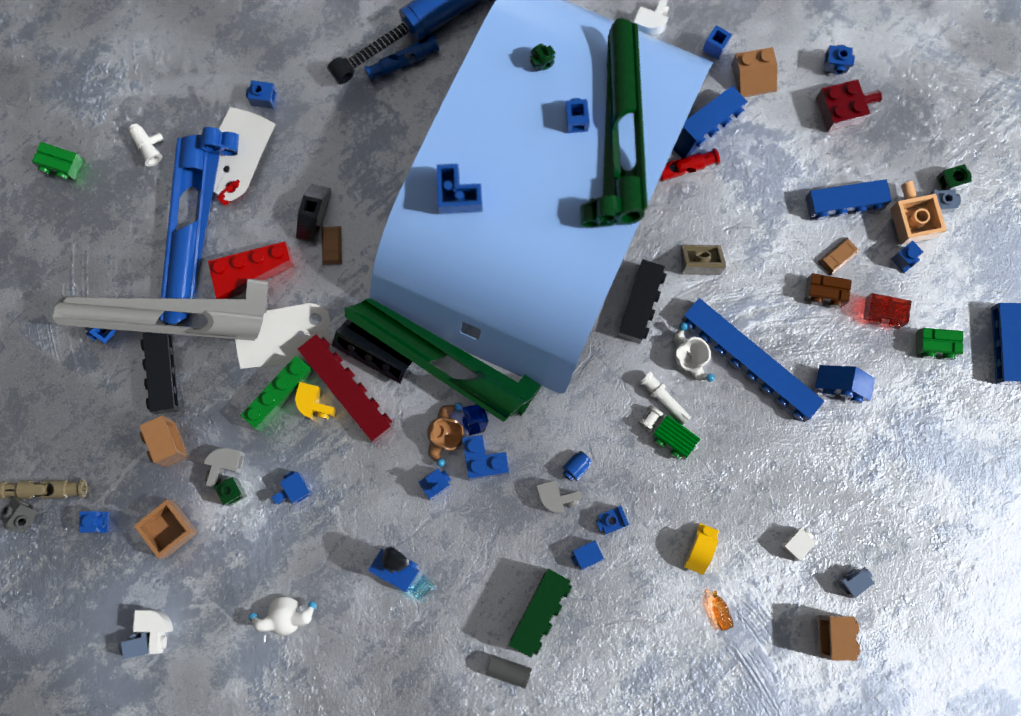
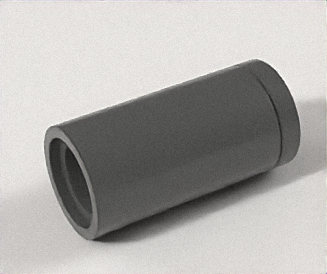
[486,655,532,689]

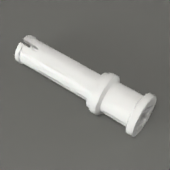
[639,371,691,425]

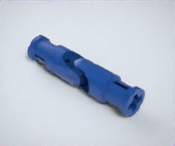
[364,35,440,82]

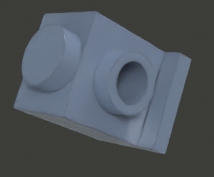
[929,189,961,214]
[836,567,875,598]
[119,632,150,659]

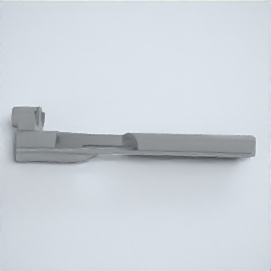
[52,279,268,341]

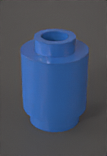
[562,451,592,481]

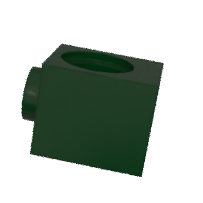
[936,164,972,191]
[214,477,247,506]

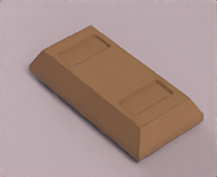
[322,226,342,265]
[818,237,860,275]

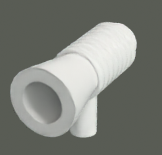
[128,124,163,167]

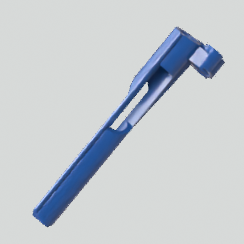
[158,127,239,325]

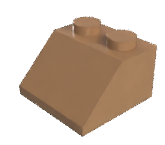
[731,47,777,98]

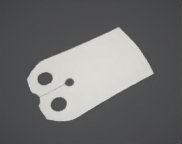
[213,107,276,201]
[235,303,332,369]

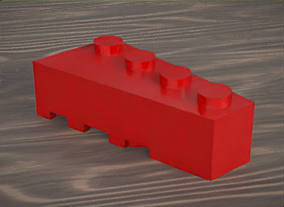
[208,241,294,299]

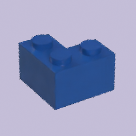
[436,164,483,214]
[815,365,875,404]
[462,435,509,481]
[368,548,420,593]

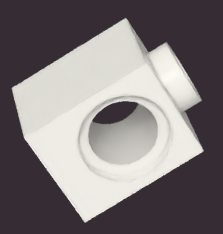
[780,528,817,561]

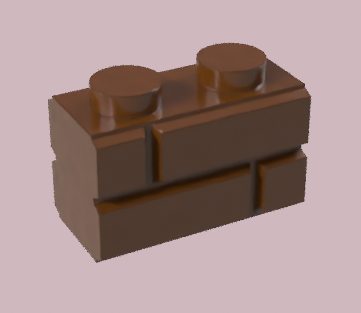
[805,273,852,308]

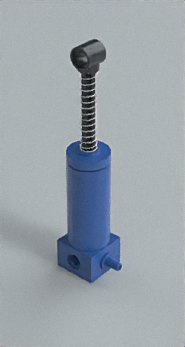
[327,0,494,85]

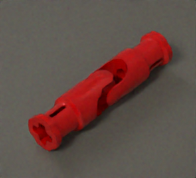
[659,148,720,182]

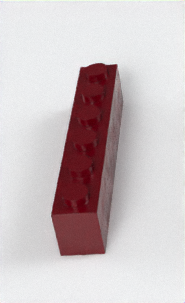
[298,334,393,444]

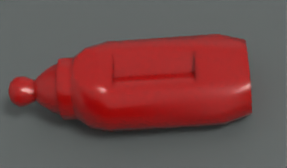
[216,180,240,206]

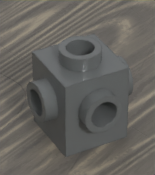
[0,497,38,533]

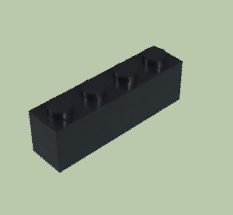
[617,259,667,344]
[331,319,414,384]
[141,332,180,415]

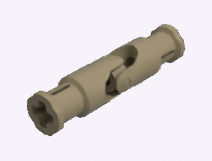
[0,479,88,500]

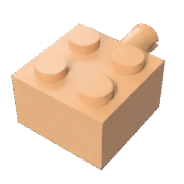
[890,181,947,245]

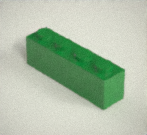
[240,355,314,431]

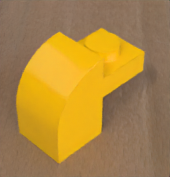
[295,382,337,420]
[684,523,719,575]

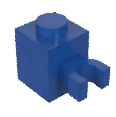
[418,468,451,500]
[272,471,313,505]

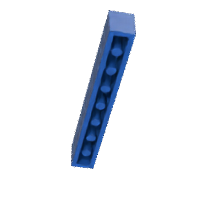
[681,298,825,422]

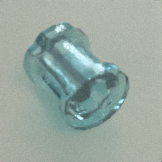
[409,575,437,603]

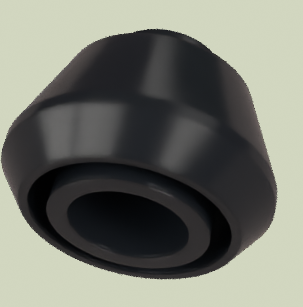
[382,546,409,574]

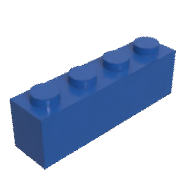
[805,179,892,220]
[991,303,1021,385]

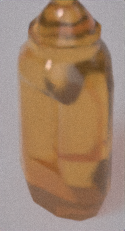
[712,591,734,631]

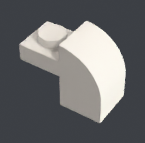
[633,0,670,36]
[133,610,173,654]

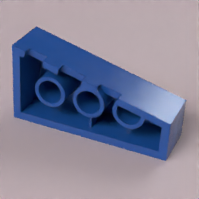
[673,85,748,159]

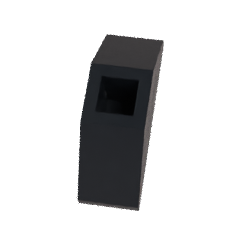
[296,184,331,243]

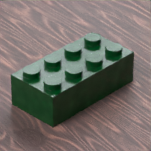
[508,568,572,658]

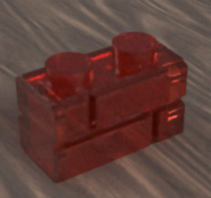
[863,293,912,329]

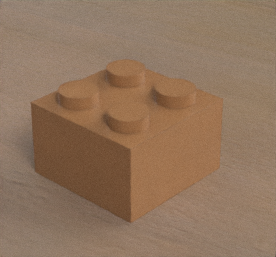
[139,415,189,467]
[134,499,199,559]
[818,615,860,661]

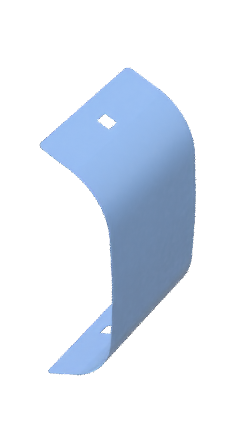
[370,0,713,393]

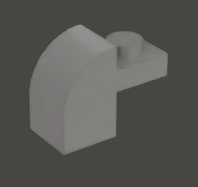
[204,448,246,488]
[536,480,583,514]

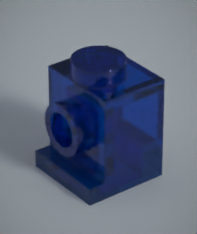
[462,405,489,435]

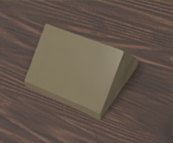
[681,245,726,275]

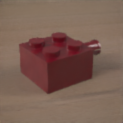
[816,79,882,132]

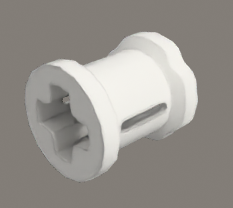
[638,405,664,432]

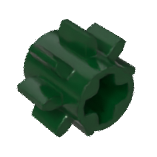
[530,44,556,71]

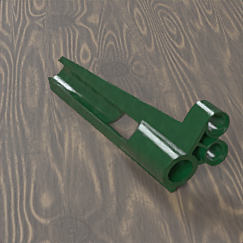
[580,18,648,228]
[345,298,542,422]

